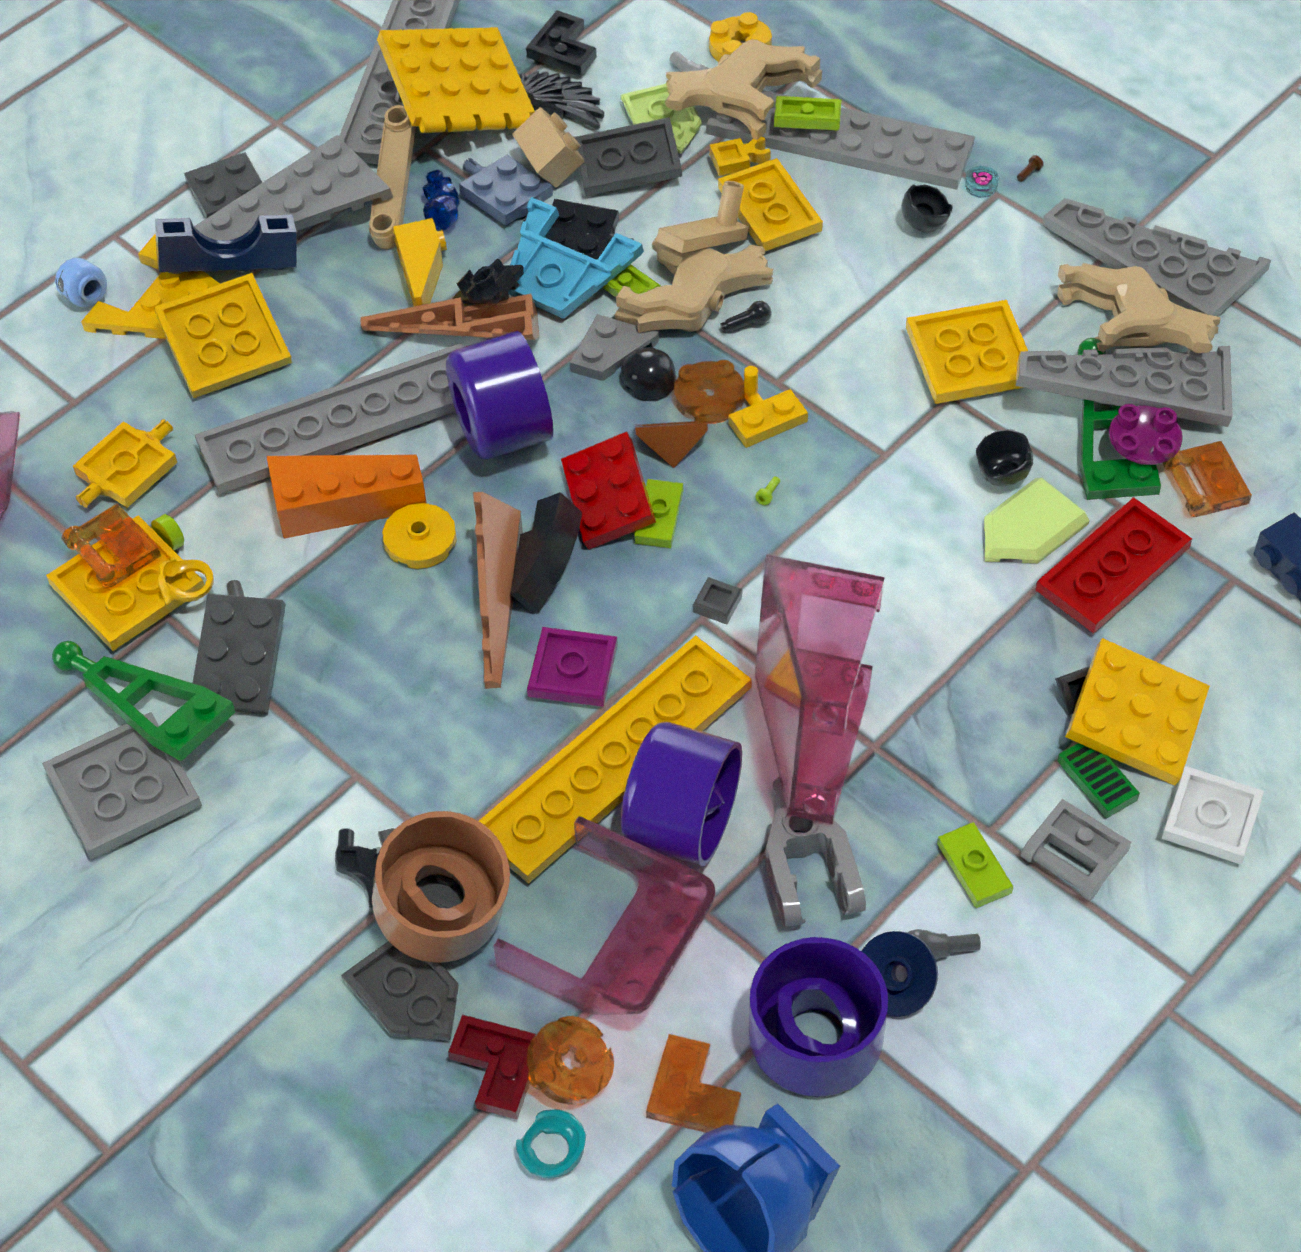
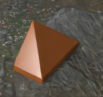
[635,420,708,468]

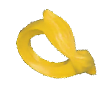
[158,557,214,605]

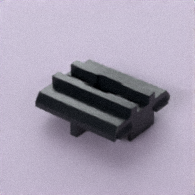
[453,259,524,305]

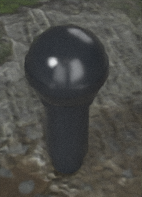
[720,301,772,333]

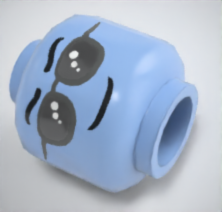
[55,258,107,307]

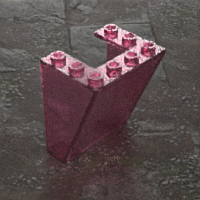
[755,554,885,824]

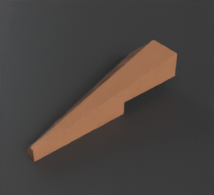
[360,294,540,340]
[473,492,523,689]

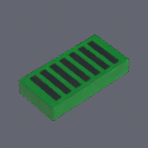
[1057,743,1140,819]

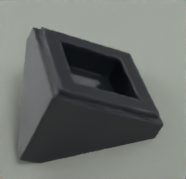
[1055,666,1090,715]

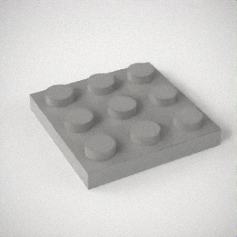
[42,712,202,859]

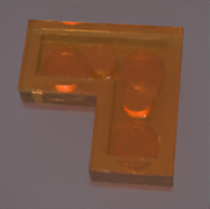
[646,1034,741,1133]

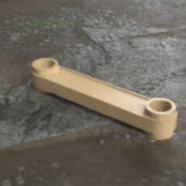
[369,105,416,249]

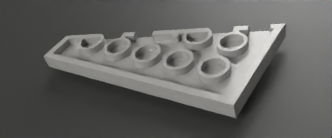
[195,135,393,240]
[1042,198,1271,317]
[1016,346,1233,427]

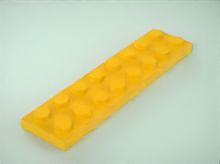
[479,635,752,884]

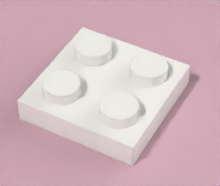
[1162,766,1264,864]

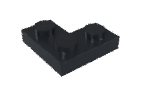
[526,10,597,76]

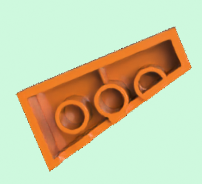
[266,454,427,539]

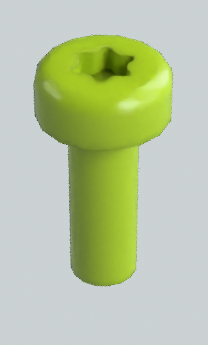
[755,476,781,505]

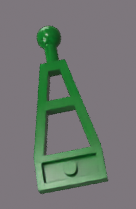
[1077,338,1161,500]
[52,641,235,761]

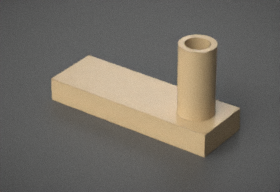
[656,181,749,253]

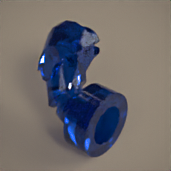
[422,170,460,231]

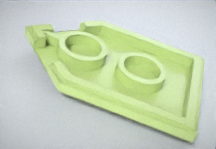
[620,84,702,154]
[984,478,1089,564]

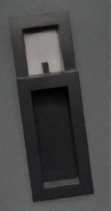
[510,492,583,614]

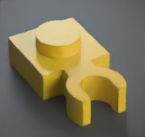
[709,137,771,176]

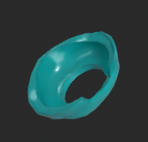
[516,1109,586,1179]

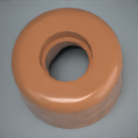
[372,811,510,963]

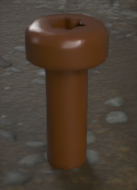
[1017,155,1044,182]

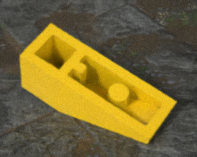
[393,218,447,307]

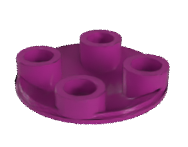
[1109,404,1183,465]

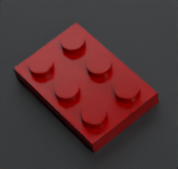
[561,431,656,550]

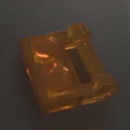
[1162,441,1252,517]
[61,503,161,588]

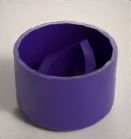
[446,331,554,460]
[621,722,742,867]
[749,937,888,1097]

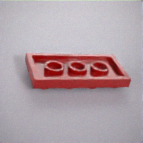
[1035,497,1192,634]

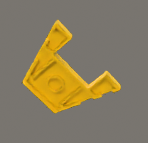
[81,234,220,339]

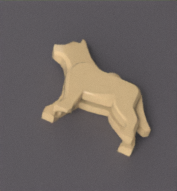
[665,39,822,140]
[615,237,773,333]
[1057,263,1221,353]

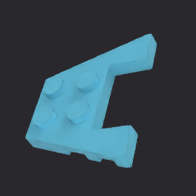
[507,197,644,319]

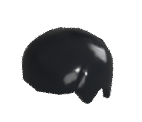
[901,184,953,232]
[621,347,677,400]
[976,429,1033,487]

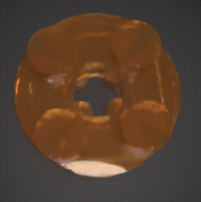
[674,360,745,424]
[527,1016,614,1105]

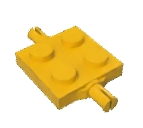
[73,419,178,508]

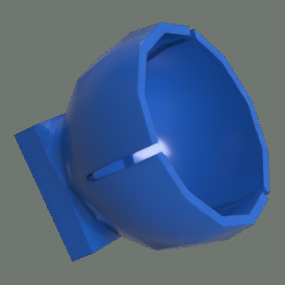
[672,1103,840,1252]

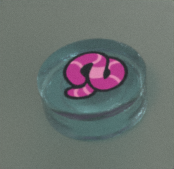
[965,166,999,198]

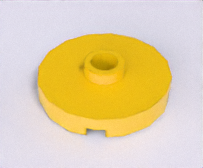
[382,503,457,569]

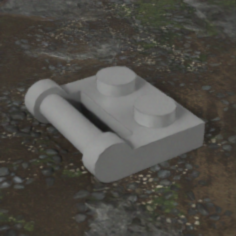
[1020,799,1131,901]

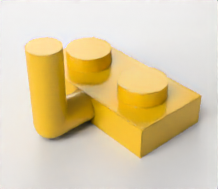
[728,366,808,448]

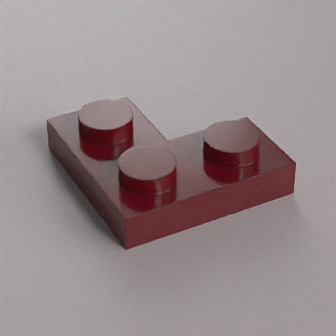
[448,1014,544,1120]

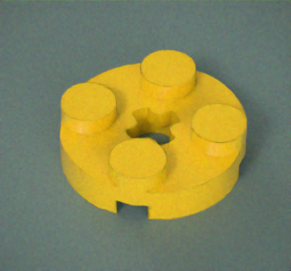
[709,12,772,62]

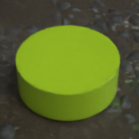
[151,514,184,551]

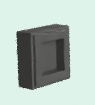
[693,577,743,625]

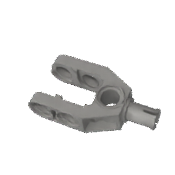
[765,774,866,927]

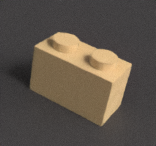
[512,107,585,188]

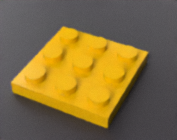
[154,273,292,399]
[906,300,1028,404]
[46,515,204,651]
[1065,638,1210,786]

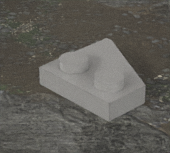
[570,314,659,381]

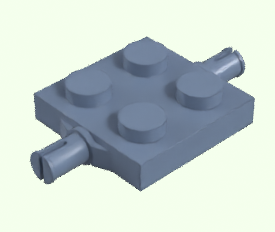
[459,155,553,226]

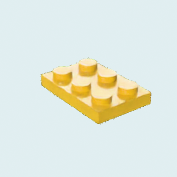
[718,158,823,251]

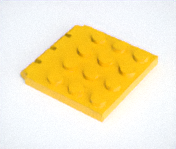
[377,27,535,133]

